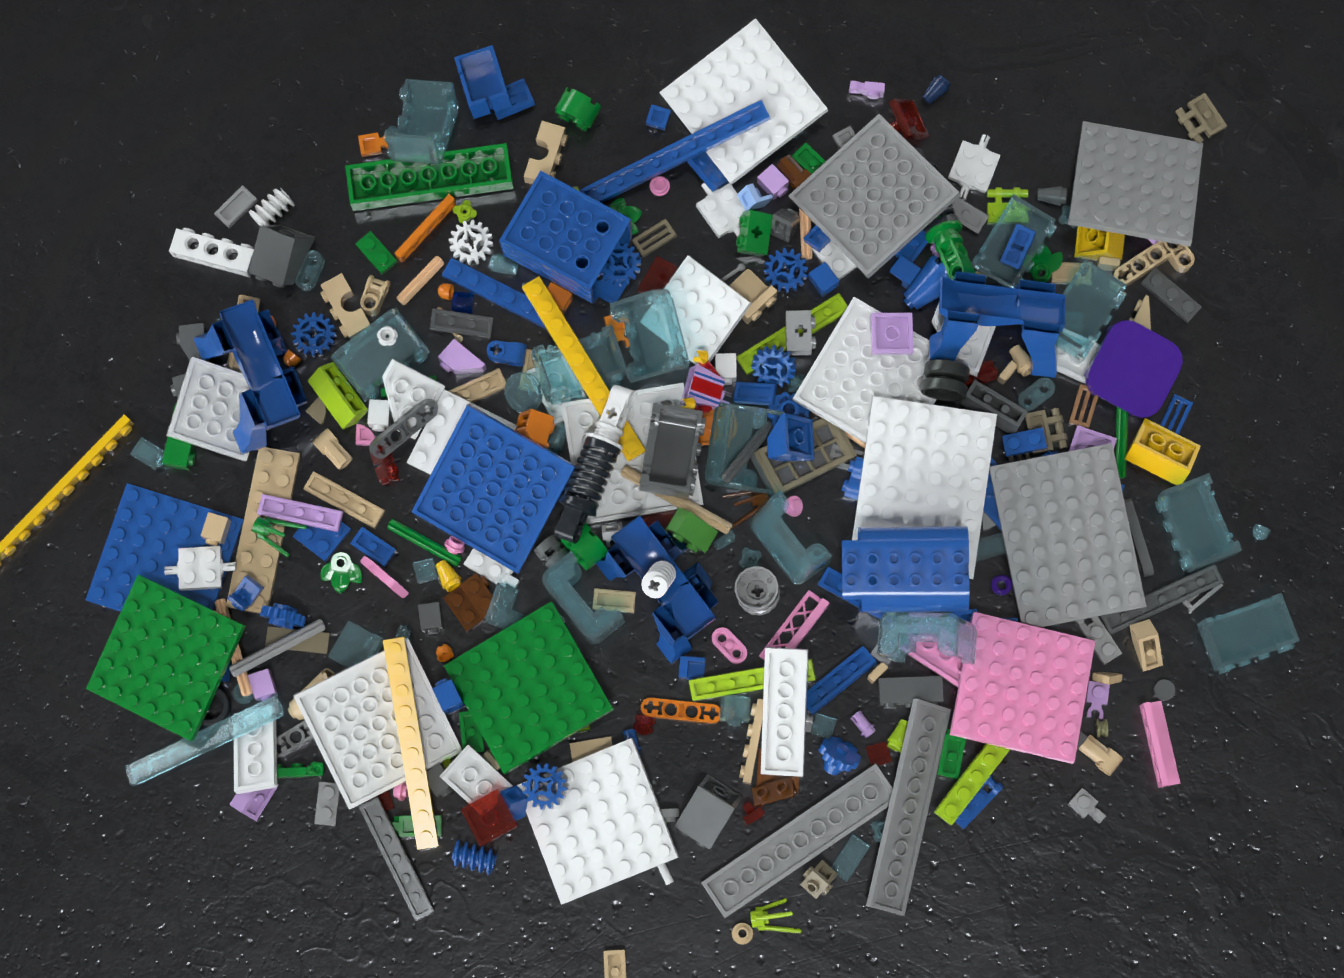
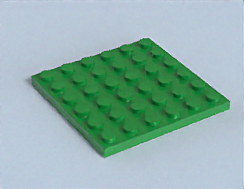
[86,575,246,741]
[444,601,614,774]

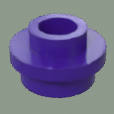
[991,575,1012,596]

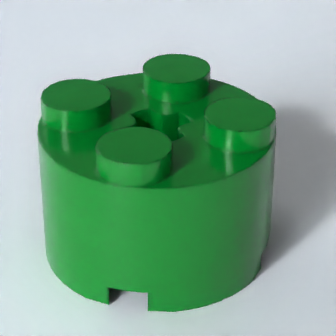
[555,87,602,132]
[560,523,608,571]

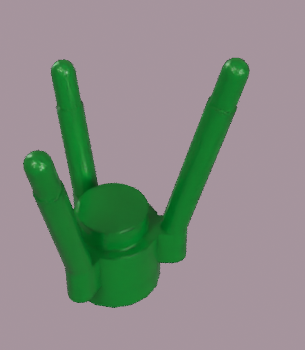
[252,516,307,557]

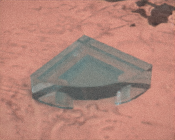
[714,531,736,550]

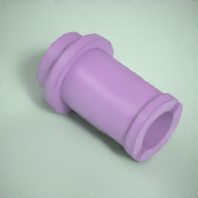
[850,710,876,738]

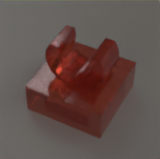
[742,802,765,826]

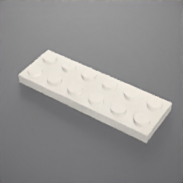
[761,647,808,777]

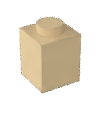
[201,512,232,546]

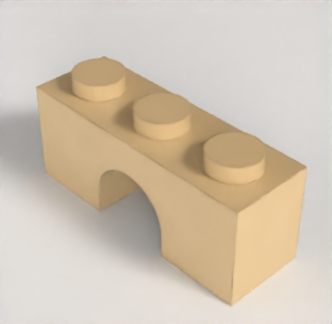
[524,121,568,184]
[320,273,373,341]

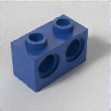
[1000,224,1036,271]
[432,678,465,715]

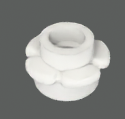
[377,326,398,346]

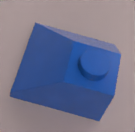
[767,413,815,462]

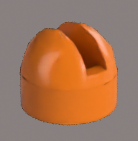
[438,283,454,300]
[283,349,301,367]
[436,644,454,662]

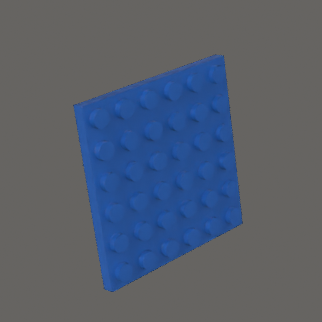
[412,404,575,574]
[86,483,244,612]

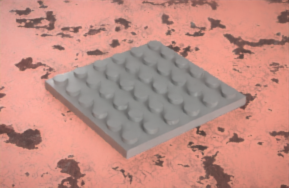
[789,114,960,279]
[1068,121,1203,246]

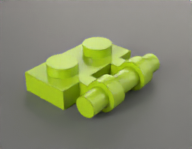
[987,187,1029,225]

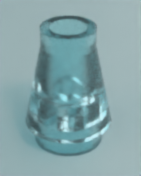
[487,253,519,276]
[547,423,566,455]

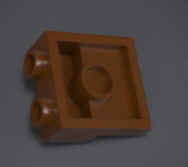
[443,573,501,632]

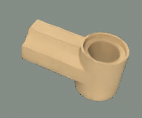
[312,428,352,471]
[1078,735,1123,776]

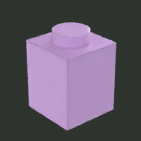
[757,164,789,200]
[248,669,278,703]

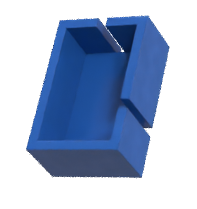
[454,45,512,119]

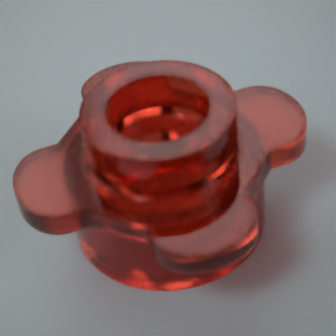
[633,714,656,735]

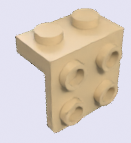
[729,269,777,325]

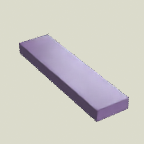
[257,494,344,532]

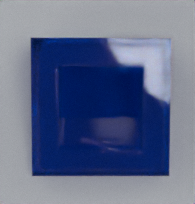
[452,292,474,314]

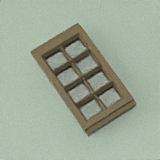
[754,418,857,497]

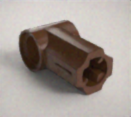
[776,155,811,190]

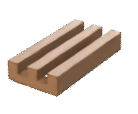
[1068,384,1098,429]

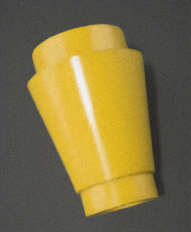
[435,560,461,592]

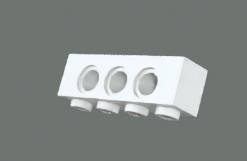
[169,228,254,277]

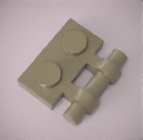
[1175,93,1227,144]
[1025,408,1068,455]

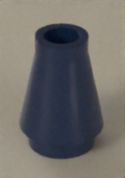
[921,74,951,104]

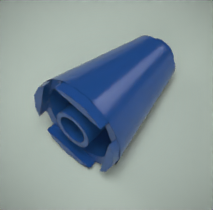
[903,254,950,309]

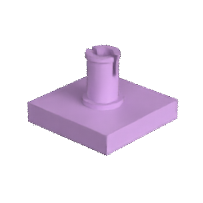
[870,313,914,355]

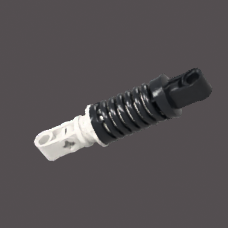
[555,385,636,544]

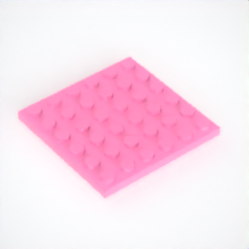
[950,612,1095,764]

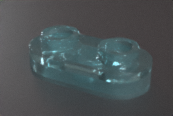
[295,251,325,291]
[1017,378,1055,412]

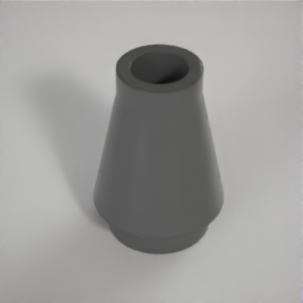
[1038,186,1067,206]

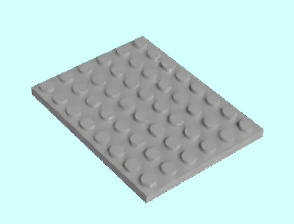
[989,443,1146,627]

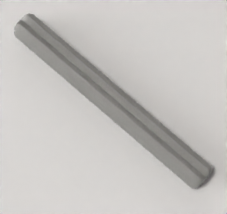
[229,619,325,677]

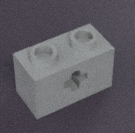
[785,310,816,355]

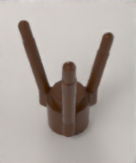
[721,487,770,530]

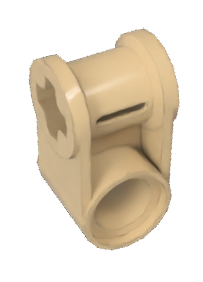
[360,275,390,317]

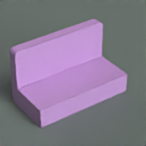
[230,784,278,821]

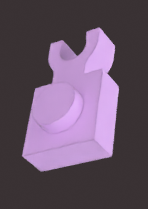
[849,81,885,99]
[1085,681,1110,720]

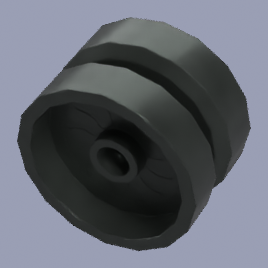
[921,360,970,401]

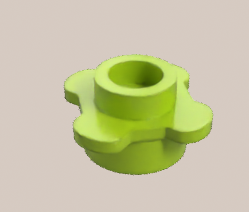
[453,200,477,224]

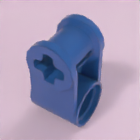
[487,340,527,367]

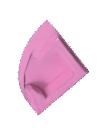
[356,424,376,446]

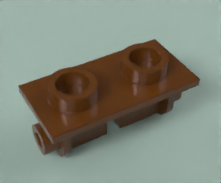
[752,777,798,807]

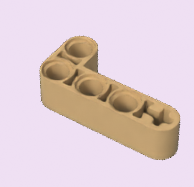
[1111,241,1195,289]

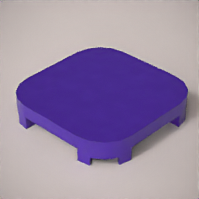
[1084,320,1183,418]

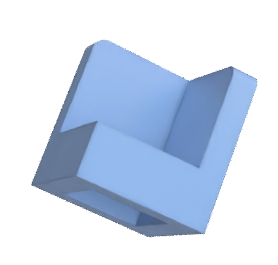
[737,183,773,211]

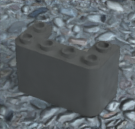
[639,403,706,499]

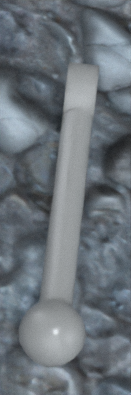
[721,263,746,282]

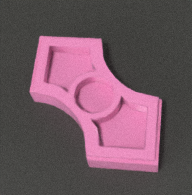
[360,556,409,598]

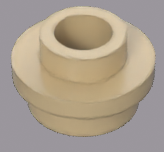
[732,923,753,944]

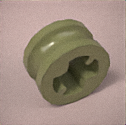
[1095,719,1108,738]

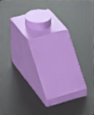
[438,339,487,374]

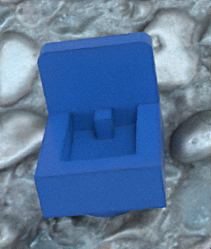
[227,575,264,611]

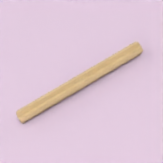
[620,466,732,534]

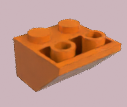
[515,409,555,449]

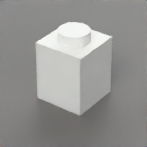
[715,353,736,385]
[367,399,392,431]

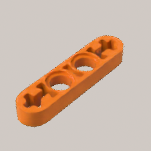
[641,698,722,724]

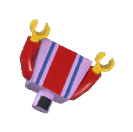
[680,350,732,414]

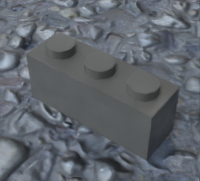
[960,380,1028,434]
[878,676,944,709]

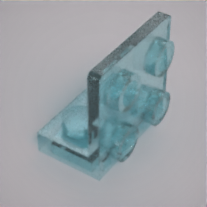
[328,621,384,668]

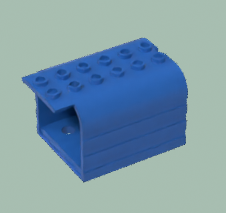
[499,170,642,306]
[842,526,969,612]

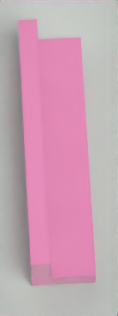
[759,590,829,661]
[1139,701,1180,788]

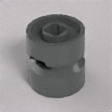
[534,534,573,574]

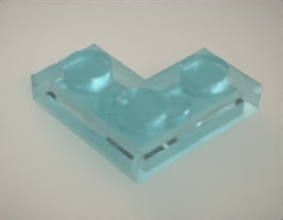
[484,583,527,630]

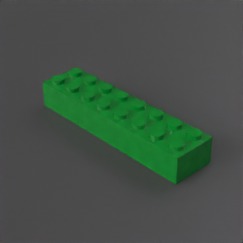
[345,143,513,211]

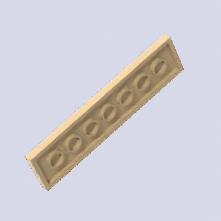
[226,447,301,614]

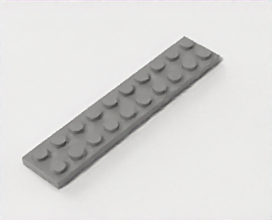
[866,699,951,916]
[701,764,893,918]

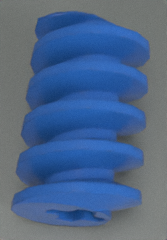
[452,839,498,875]

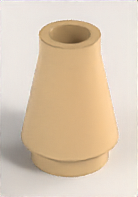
[1009,345,1031,376]

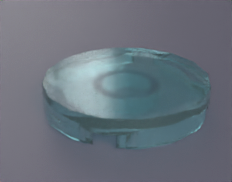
[505,372,543,413]

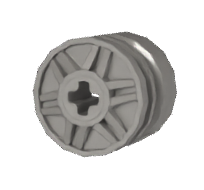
[734,566,780,615]

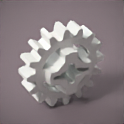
[449,220,493,265]

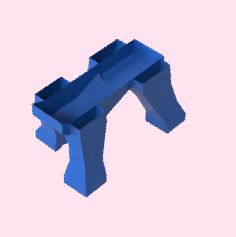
[929,272,1066,378]
[194,300,307,455]
[596,516,719,664]

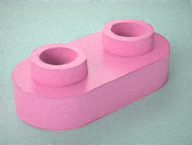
[712,627,747,664]

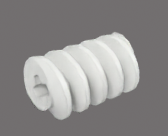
[249,188,295,226]
[641,561,676,598]

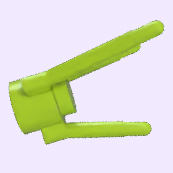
[750,898,802,933]

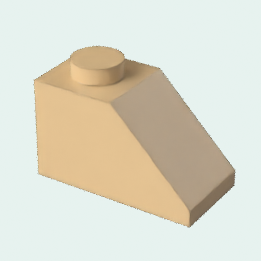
[1130,619,1163,672]

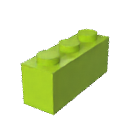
[308,362,368,429]

